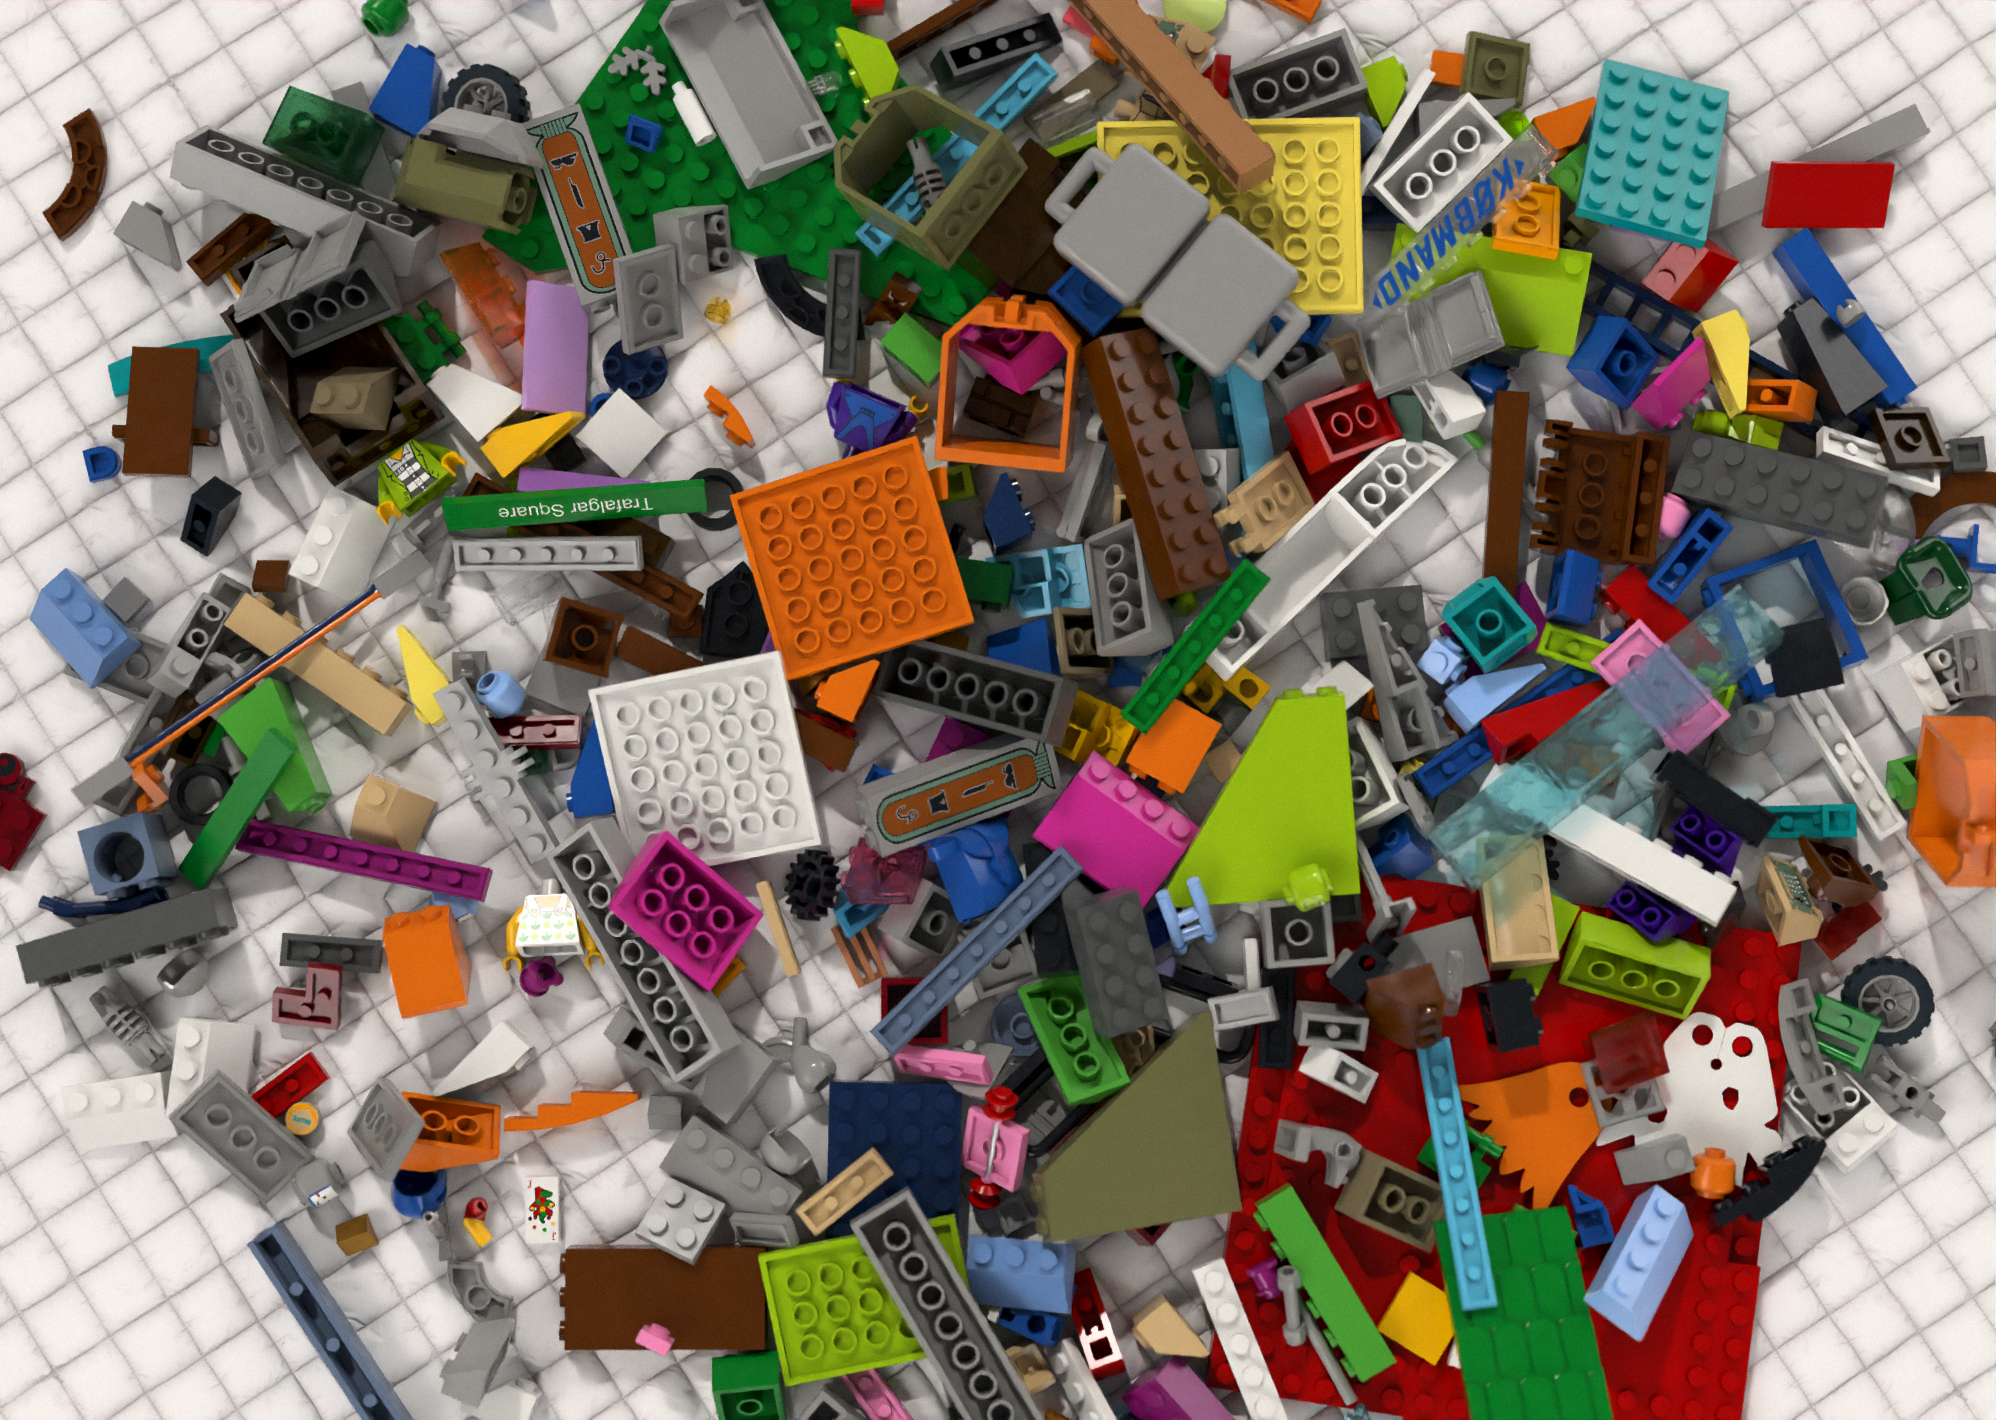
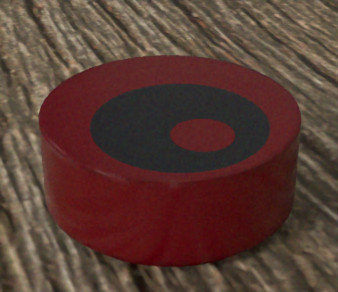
[0,753,25,786]

